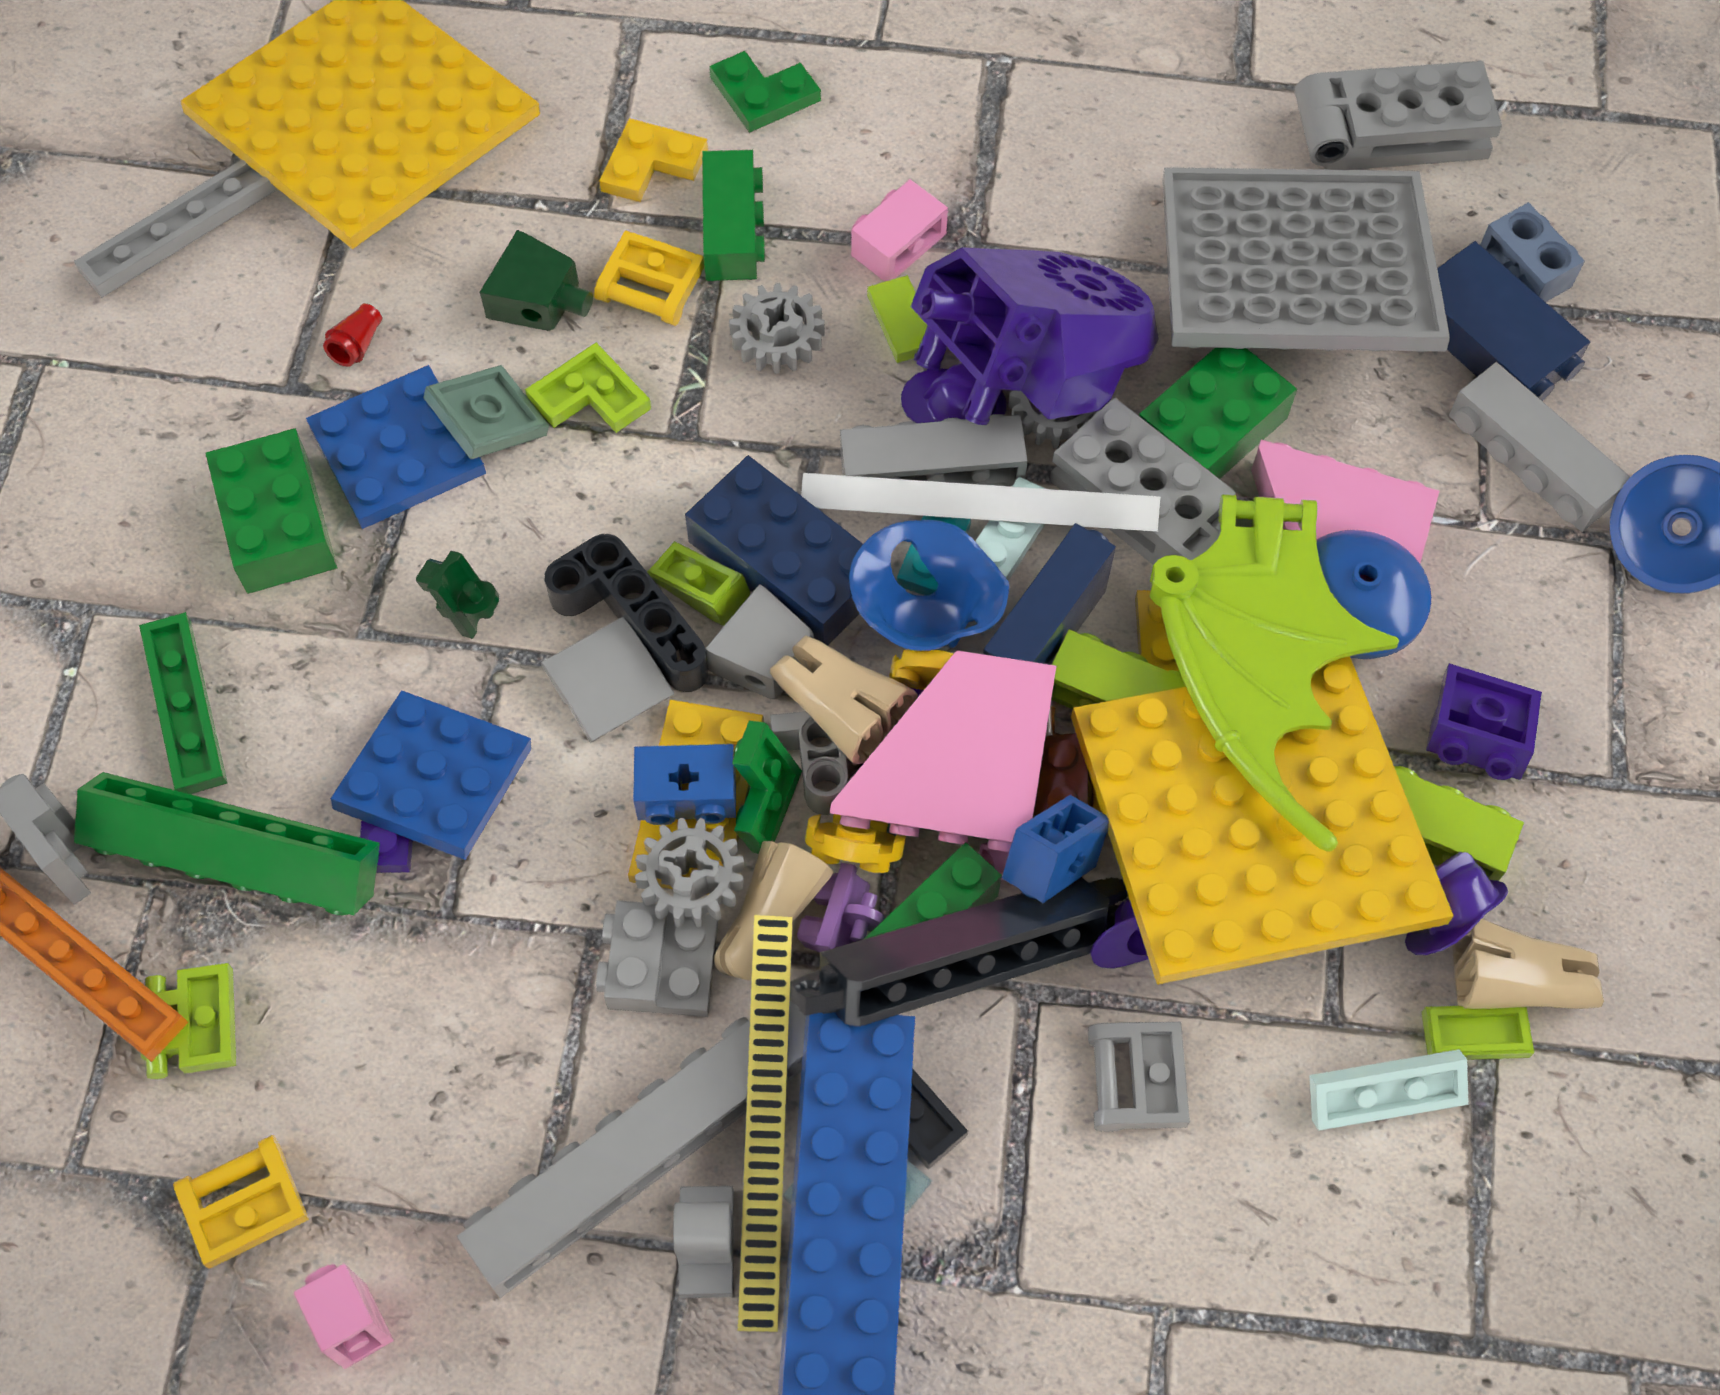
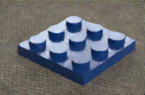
[306,365,487,529]
[330,690,532,860]

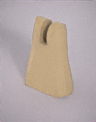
[770,635,918,765]
[714,841,834,981]
[1452,919,1604,1009]

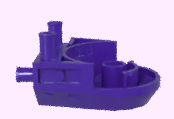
[911,247,1159,425]

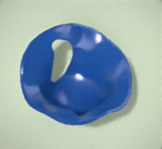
[849,520,1009,651]

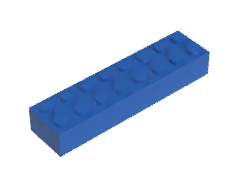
[778,1013,915,1395]

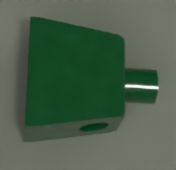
[480,230,593,331]

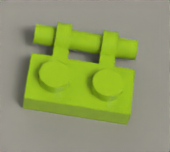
[141,963,236,1079]

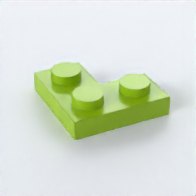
[525,342,652,433]

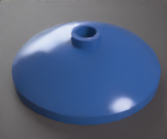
[1610,455,1720,594]
[1316,530,1432,659]

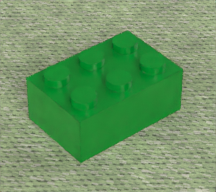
[1139,347,1297,479]
[205,428,338,594]

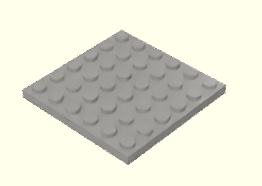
[1163,168,1450,352]

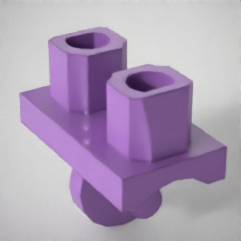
[797,863,885,952]

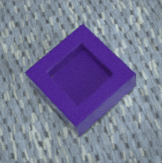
[360,820,413,873]

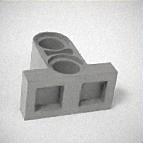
[770,711,848,815]
[673,1186,734,1298]

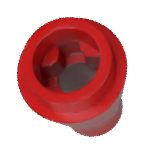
[323,303,383,367]

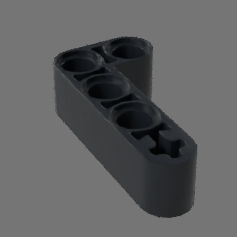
[544,534,708,692]

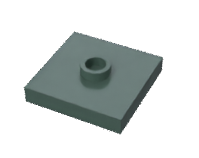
[423,365,549,459]

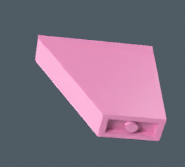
[1251,440,1439,582]
[830,650,1056,852]

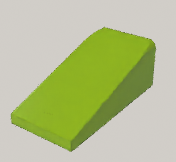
[647,541,750,626]

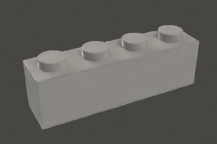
[1449,362,1630,532]
[840,414,1028,486]

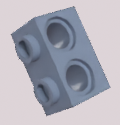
[1480,202,1585,302]

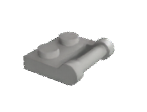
[1088,1022,1190,1132]

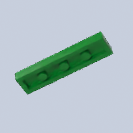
[139,612,228,794]

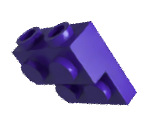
[1426,663,1542,780]

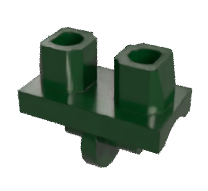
[416,551,499,639]

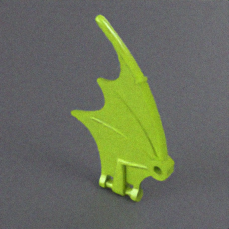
[1149,494,1399,852]

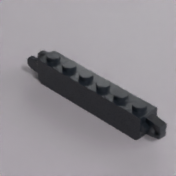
[790,877,1129,1027]

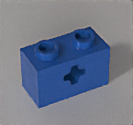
[633,744,736,825]
[1002,795,1109,903]

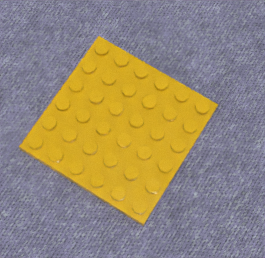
[180,0,540,249]
[1071,656,1454,985]

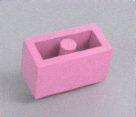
[851,179,948,281]
[293,1263,394,1369]

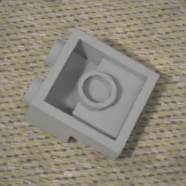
[0,774,91,905]
[596,901,719,1017]

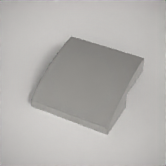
[541,617,674,743]

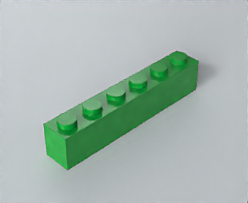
[74,772,380,916]

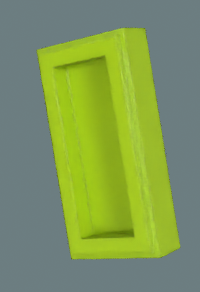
[867,275,928,363]
[1421,1006,1535,1060]

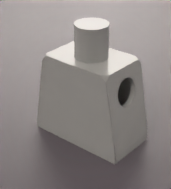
[705,584,814,699]

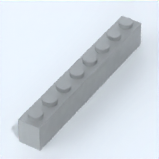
[457,1000,806,1298]

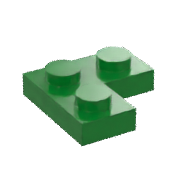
[709,51,821,133]
[732,720,802,854]

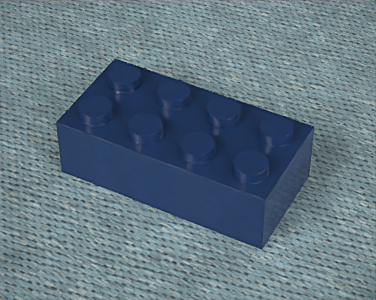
[685,455,863,646]

